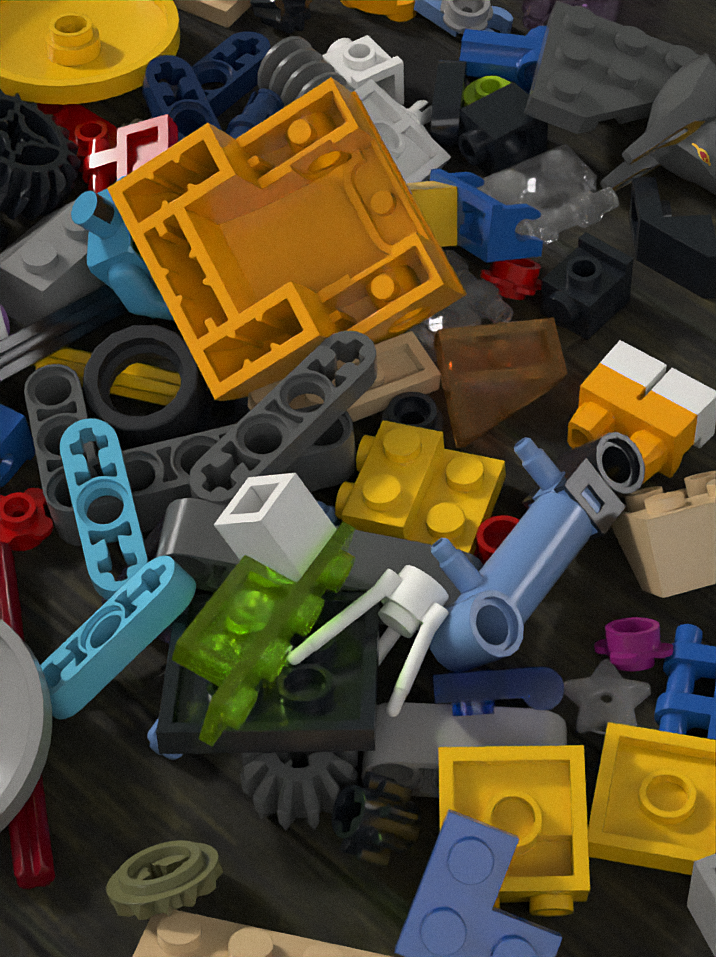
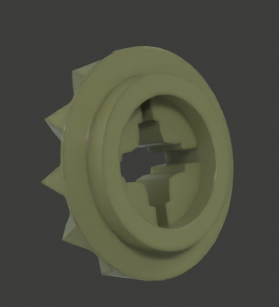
[106,840,223,920]

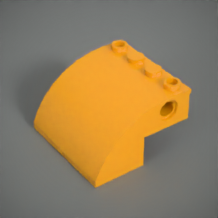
[107,77,467,401]

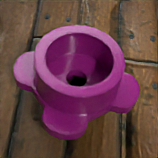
[594,617,673,671]

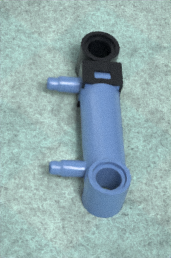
[430,432,645,672]

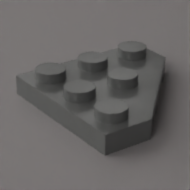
[524,0,701,134]

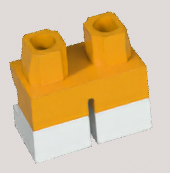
[567,340,716,484]

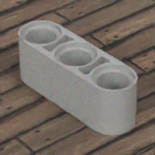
[361,702,567,798]

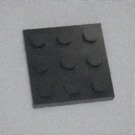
[156,591,380,754]

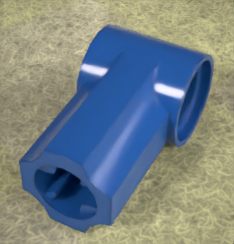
[459,26,547,94]

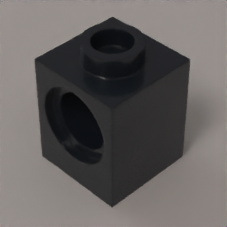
[458,82,548,181]

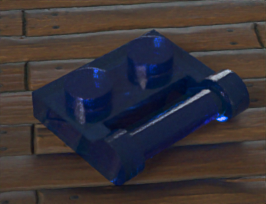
[433,666,564,716]

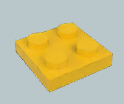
[588,722,716,875]

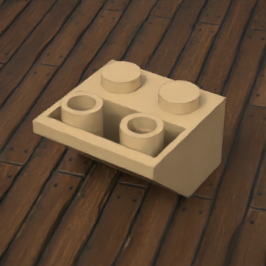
[611,471,716,598]

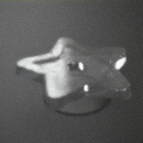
[562,659,651,734]

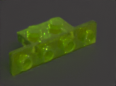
[171,522,356,747]

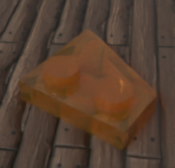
[432,317,567,448]

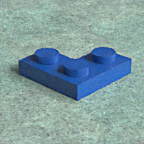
[395,809,563,957]

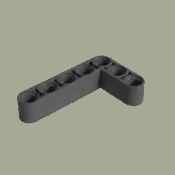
[24,364,357,546]

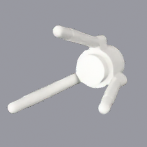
[288,565,449,717]

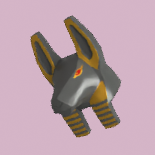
[600,52,716,195]

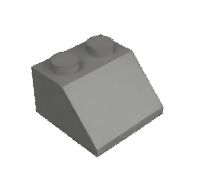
[0,200,105,326]

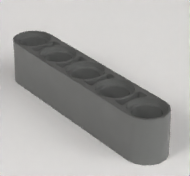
[156,498,484,632]

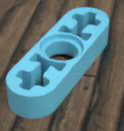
[60,418,149,600]
[40,556,196,719]

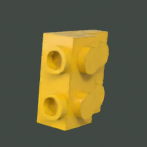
[335,420,506,555]
[438,745,590,917]

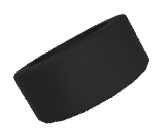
[83,325,207,449]

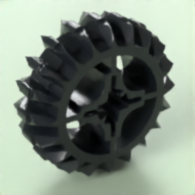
[0,89,82,221]

